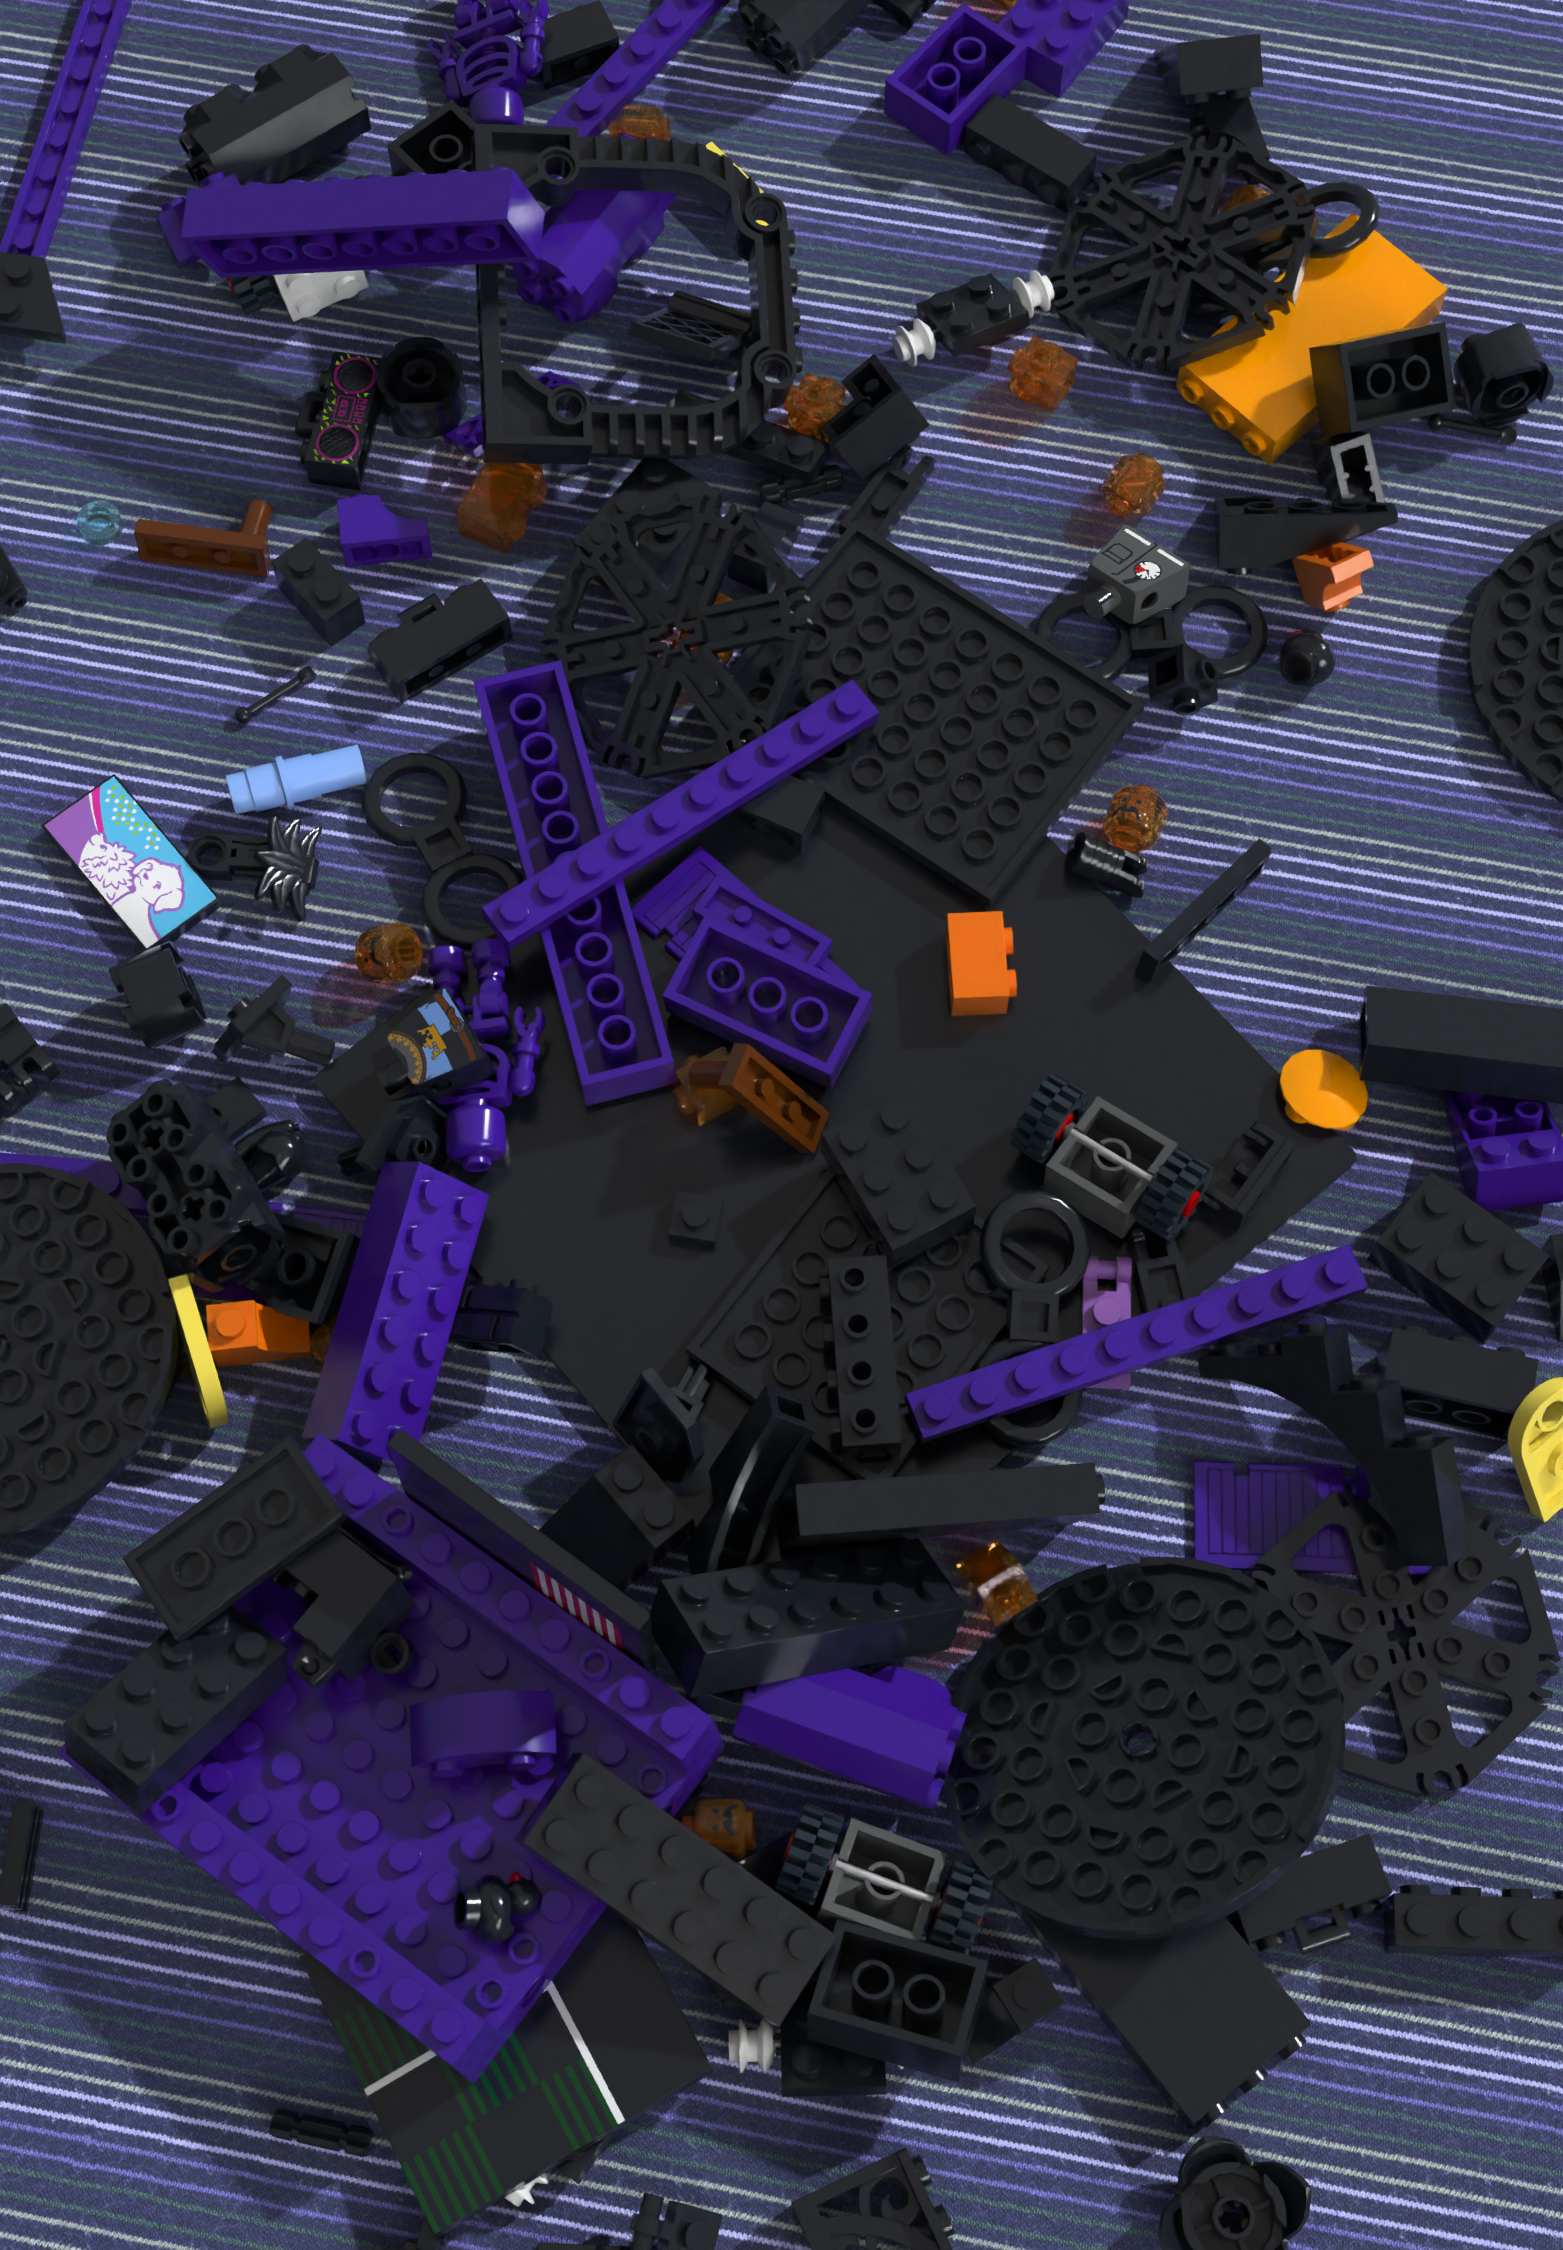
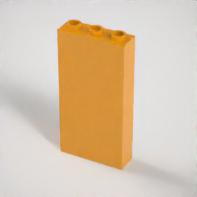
[1176,213,1448,465]

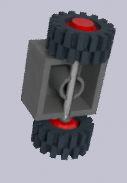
[1010,1073,1214,1241]
[774,1803,994,1955]

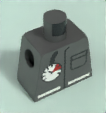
[1083,524,1190,624]

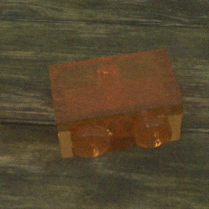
[456,463,547,554]

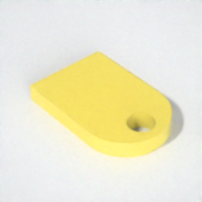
[168,1274,229,1429]
[1508,1377,1563,1523]

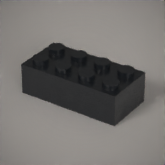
[63,1605,287,1816]

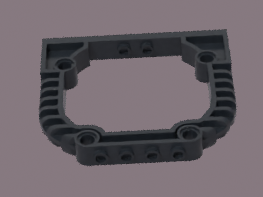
[471,123,803,465]

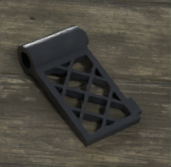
[628,290,753,361]

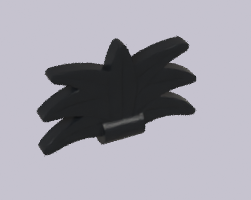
[254,816,322,922]

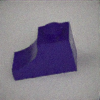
[337,494,433,567]

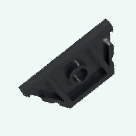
[0,251,67,344]

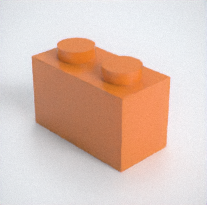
[945,911,1017,1016]

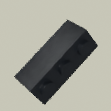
[964,93,1097,213]

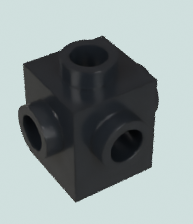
[1148,643,1218,716]

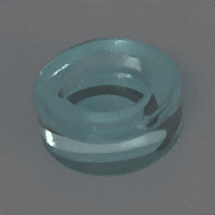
[77,500,123,546]

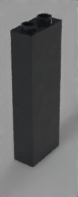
[1358,986,1563,1104]

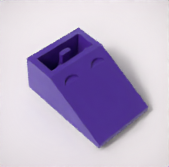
[1441,1090,1563,1211]

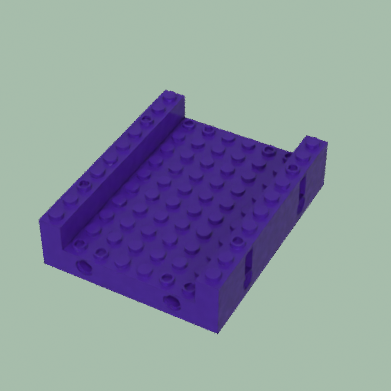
[57,1433,725,2084]

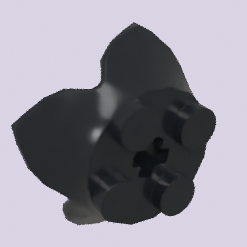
[1158,2136,1311,2250]

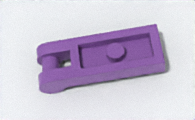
[1081,1255,1132,1389]

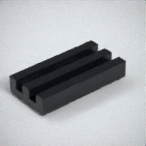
[0,1801,44,1913]

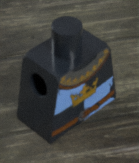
[375,987,497,1101]

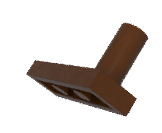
[134,499,273,578]
[688,1043,830,1154]

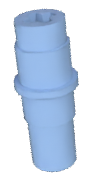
[225,745,367,815]

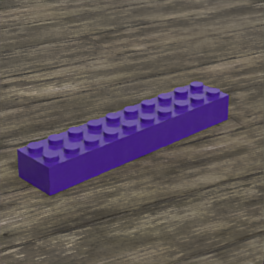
[473,660,676,1106]

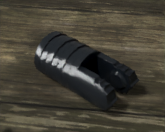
[1065,832,1150,898]

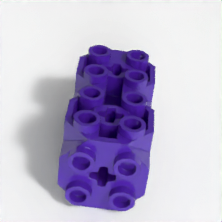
[512,133,677,324]
[732,1665,967,1810]

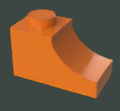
[1291,542,1374,612]
[206,1300,313,1368]

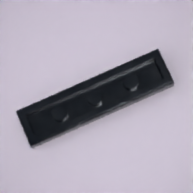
[1135,838,1272,981]

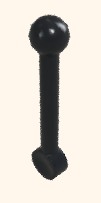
[1428,413,1517,444]
[235,666,316,724]

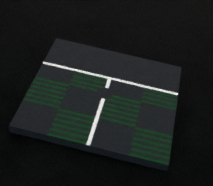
[300,1907,715,2237]

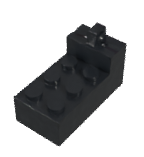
[231,1460,417,1689]

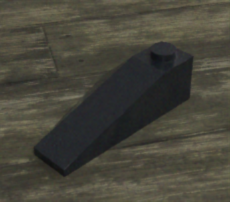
[1215,495,1398,575]
[243,1212,361,1325]

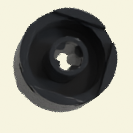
[1453,323,1554,426]
[376,337,467,439]
[109,941,207,1049]

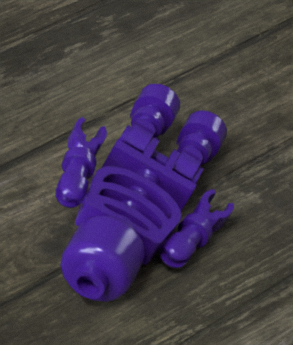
[429,0,549,125]
[411,939,546,1172]

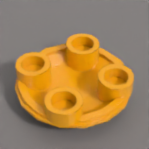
[1279,1050,1368,1131]

